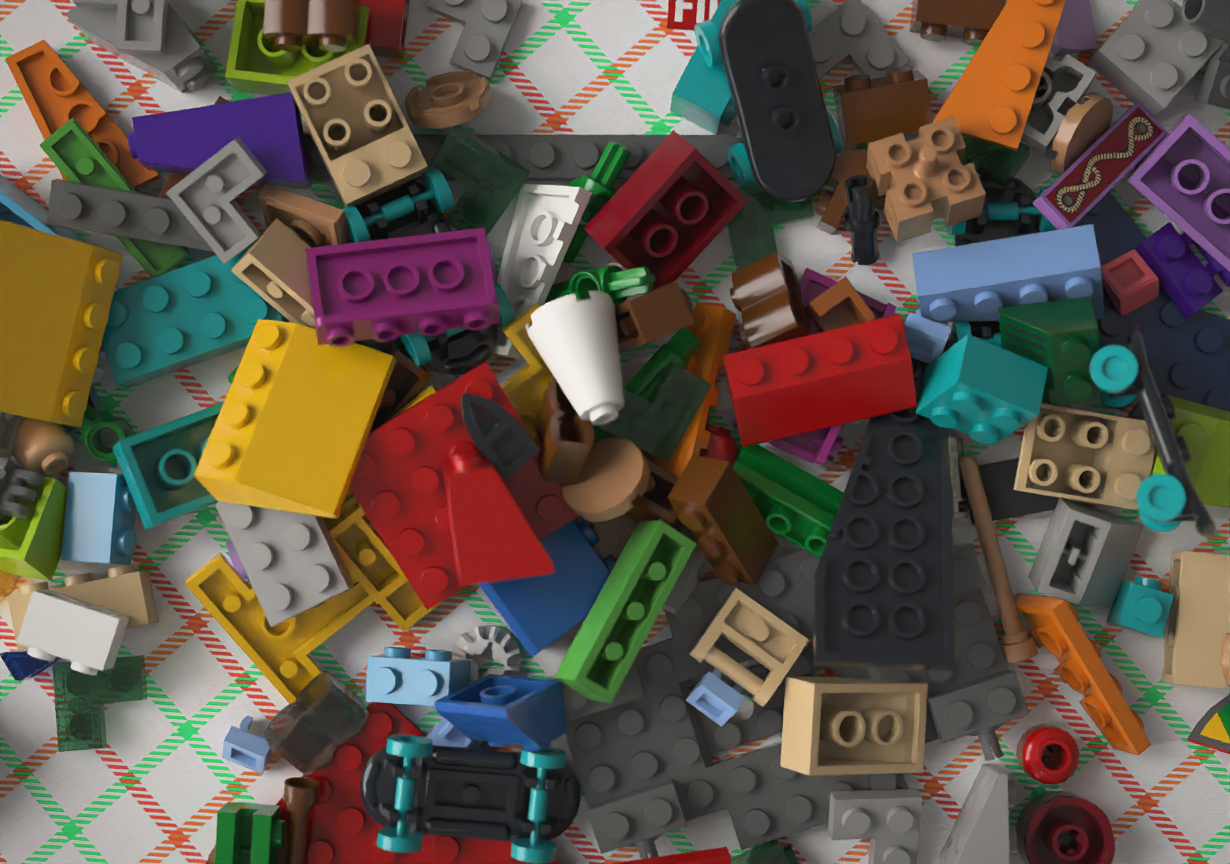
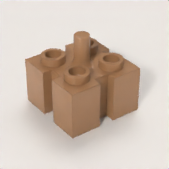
[866,116,986,243]

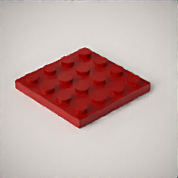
[349,361,580,610]

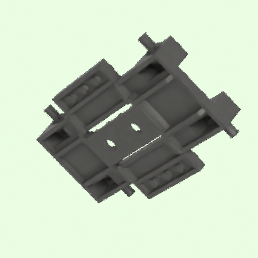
[547,543,1029,859]

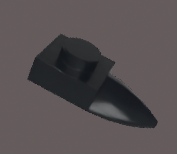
[461,393,540,479]

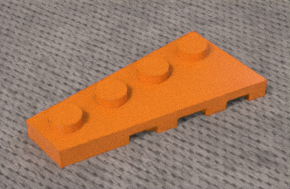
[932,0,1066,151]
[5,40,162,190]
[1013,593,1151,755]

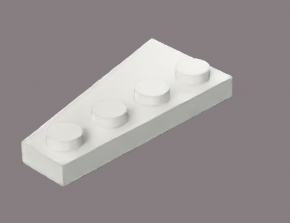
[491,183,592,359]

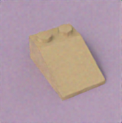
[780,676,928,776]

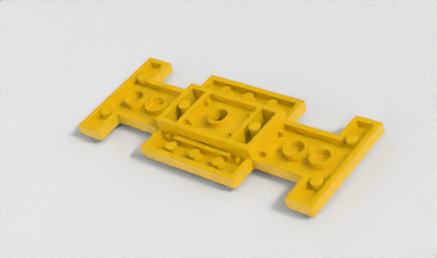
[185,302,642,715]

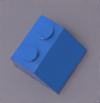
[434,674,567,751]

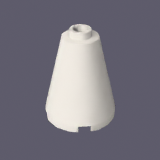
[526,291,624,425]

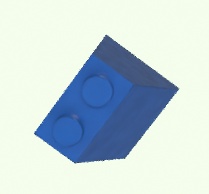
[479,518,617,657]

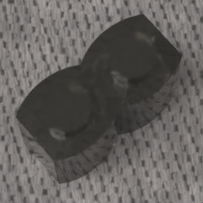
[263,670,370,776]

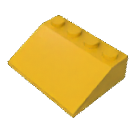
[0,220,123,428]
[194,319,396,519]

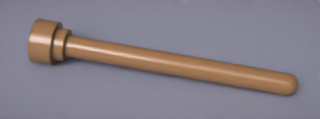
[959,454,1038,663]

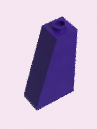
[128,92,312,189]

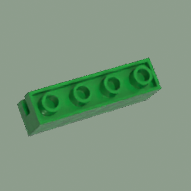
[733,444,844,558]
[215,802,287,864]

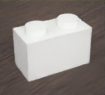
[16,589,130,675]

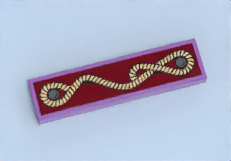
[1032,101,1168,230]

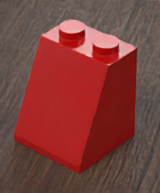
[442,452,554,586]

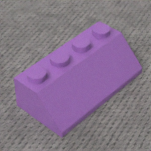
[1127,114,1230,272]

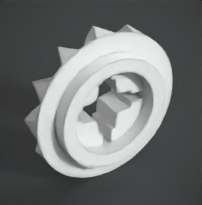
[452,625,521,684]

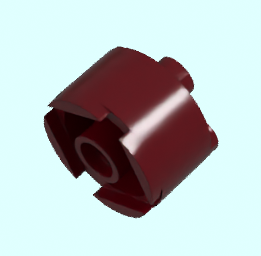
[1015,791,1115,864]

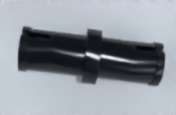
[844,175,880,265]

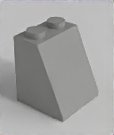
[66,1,217,93]

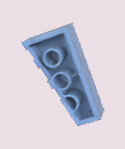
[912,224,1105,322]

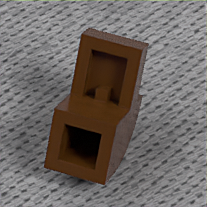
[814,149,886,235]

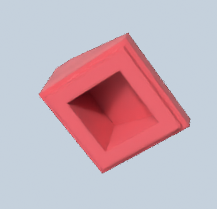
[1101,249,1159,316]

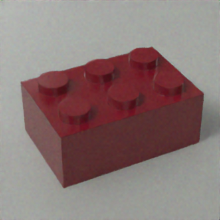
[583,130,749,291]

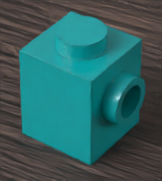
[1106,576,1174,638]

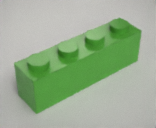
[554,520,697,703]

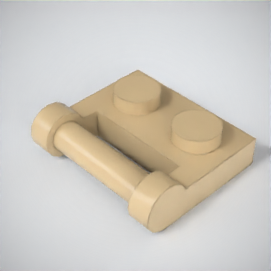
[689,588,809,707]

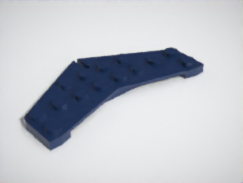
[1073,191,1230,419]

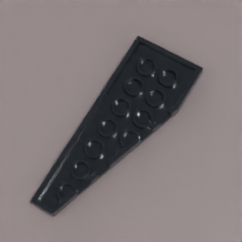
[813,324,955,671]

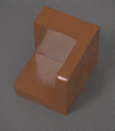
[805,277,877,332]

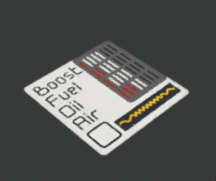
[949,437,969,518]

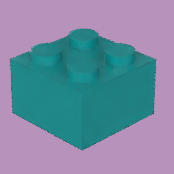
[916,334,1048,445]

